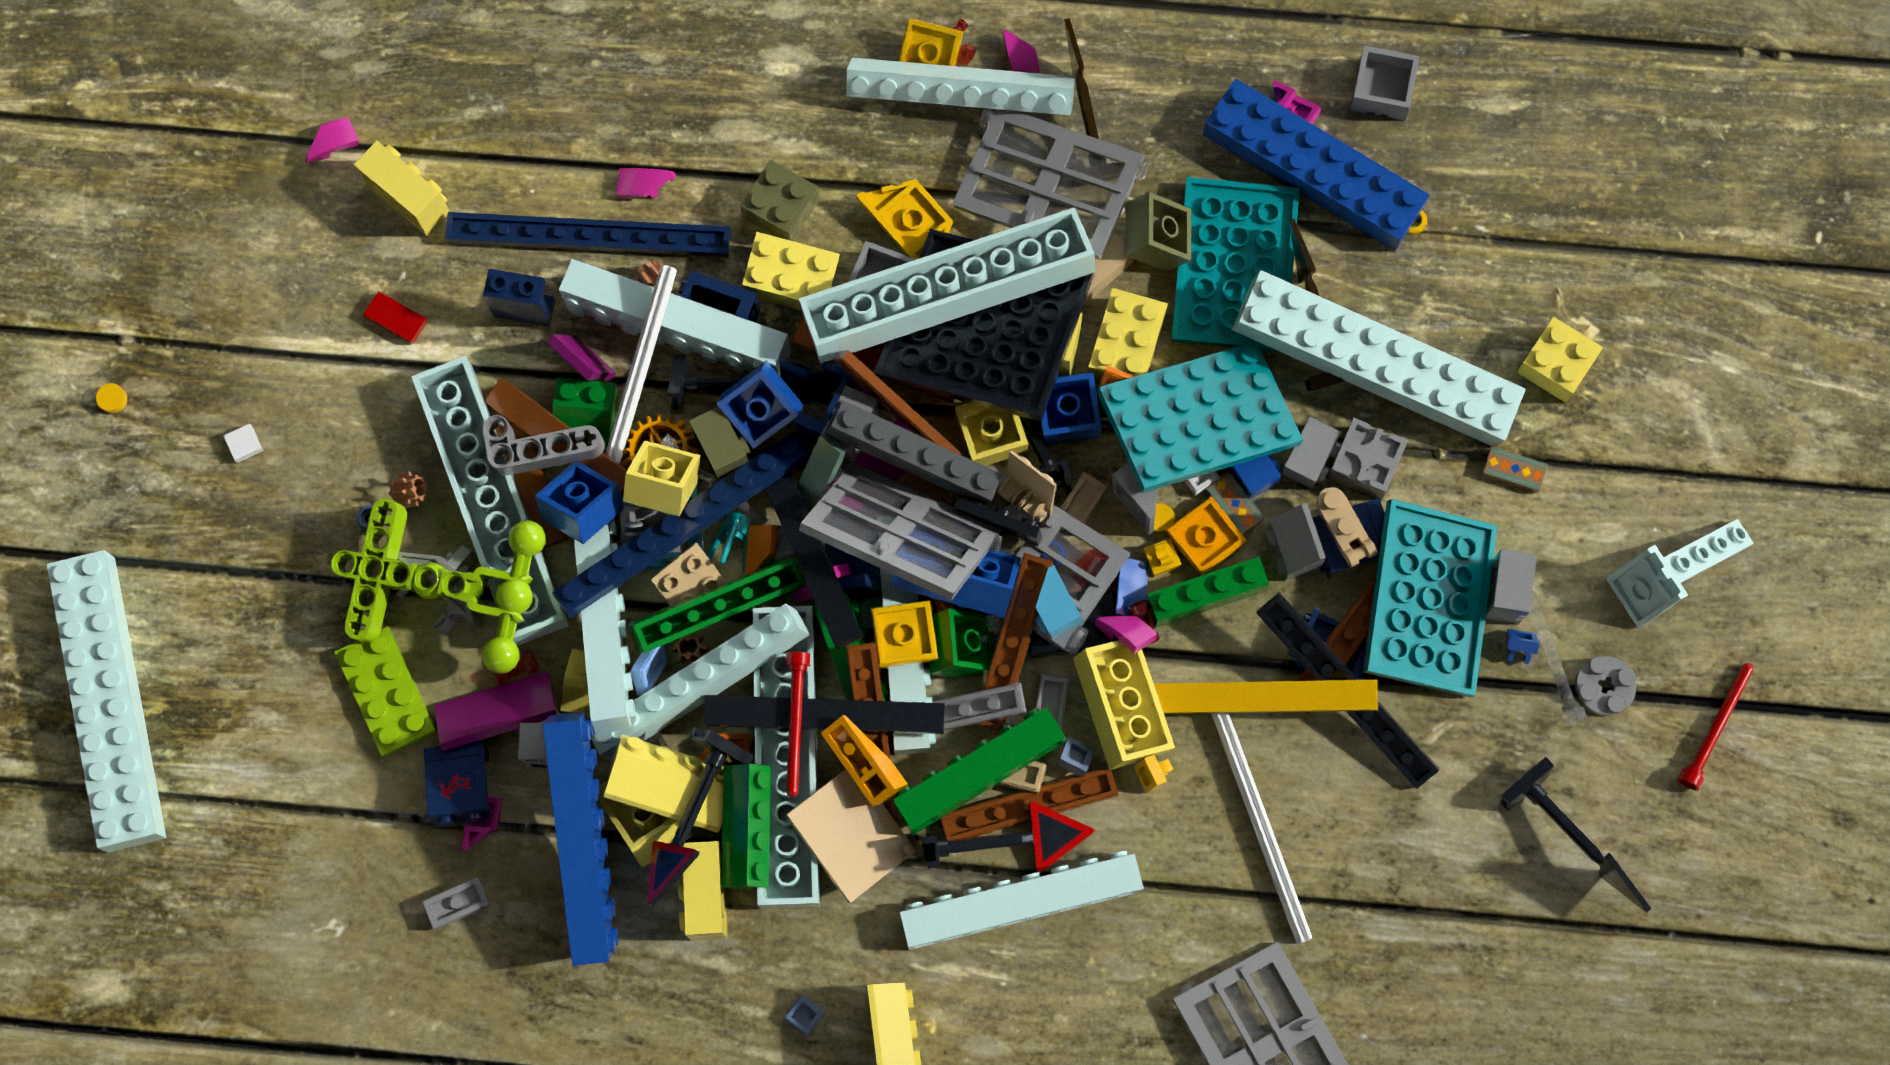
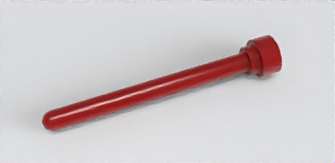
[786,652,810,797]
[1677,663,1754,791]

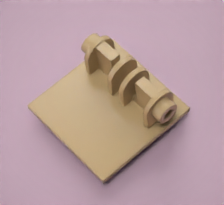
[997,450,1057,522]
[650,542,726,606]

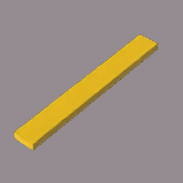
[1154,680,1378,714]

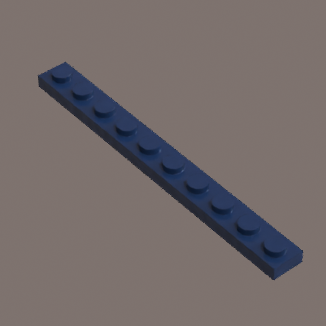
[445,212,731,257]
[552,432,811,618]

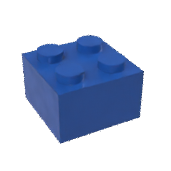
[717,360,803,449]
[1040,373,1102,445]
[535,461,624,544]

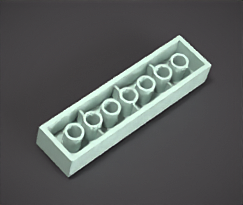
[559,259,791,376]

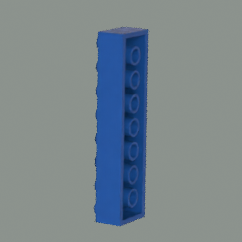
[1203,78,1430,251]
[543,711,619,966]

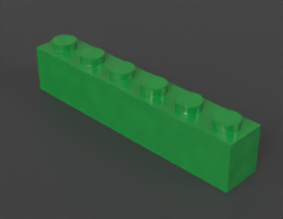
[626,557,806,653]
[893,707,1066,836]

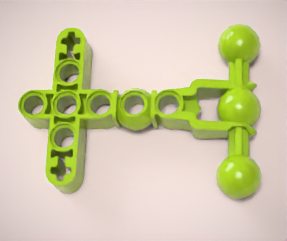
[331,498,546,674]

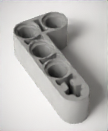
[483,415,605,476]

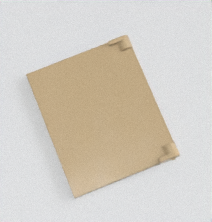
[785,769,916,904]

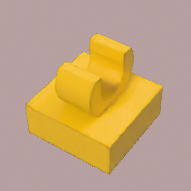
[1143,538,1182,577]
[1134,755,1173,794]

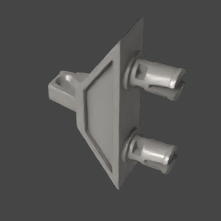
[390,545,483,636]

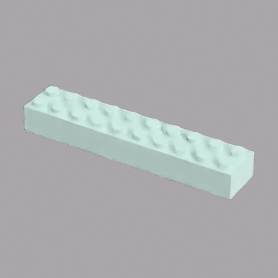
[799,207,1096,363]
[1232,270,1526,447]
[411,356,569,646]
[47,550,166,853]
[753,606,820,909]

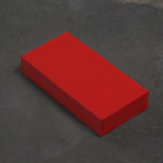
[363,291,428,345]

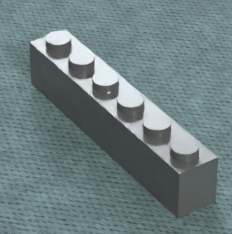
[824,400,1002,506]

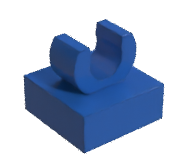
[1505,629,1539,664]

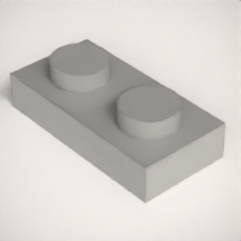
[422,877,491,930]

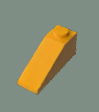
[821,715,908,806]

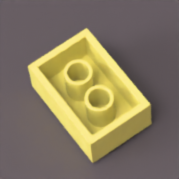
[354,140,450,236]
[742,232,840,311]
[1088,288,1168,381]
[678,841,727,941]

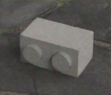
[1281,417,1342,489]

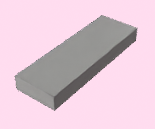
[934,683,1027,731]

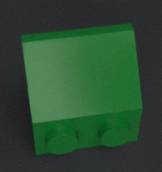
[553,377,619,447]
[929,608,995,678]

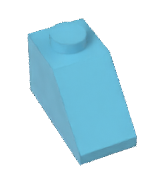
[1035,565,1084,639]

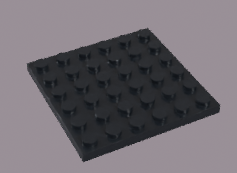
[874,229,1094,422]

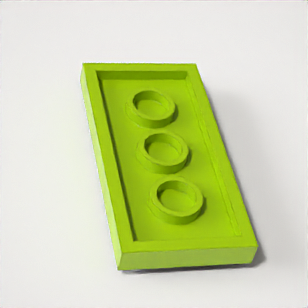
[335,626,438,758]

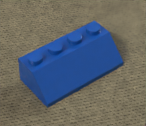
[890,528,1021,618]

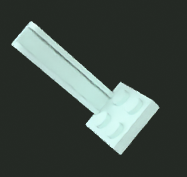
[1606,519,1754,629]

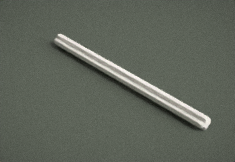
[605,265,677,464]
[1211,713,1312,944]

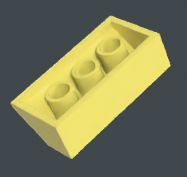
[1073,640,1175,770]
[603,734,725,833]
[867,983,922,1065]

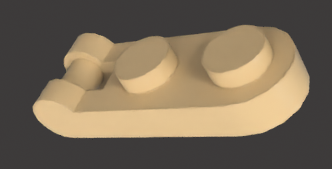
[1316,487,1378,567]

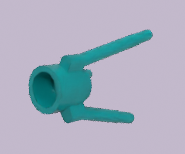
[706,512,751,573]

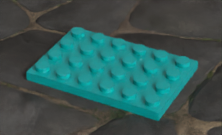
[1171,177,1300,353]
[1097,342,1303,493]
[1363,499,1498,698]

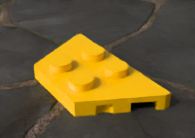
[856,179,953,260]

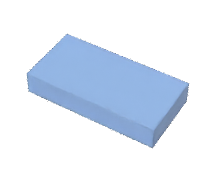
[630,645,668,695]

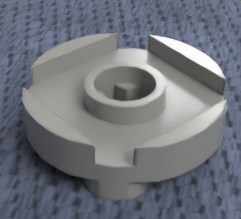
[1575,656,1637,717]

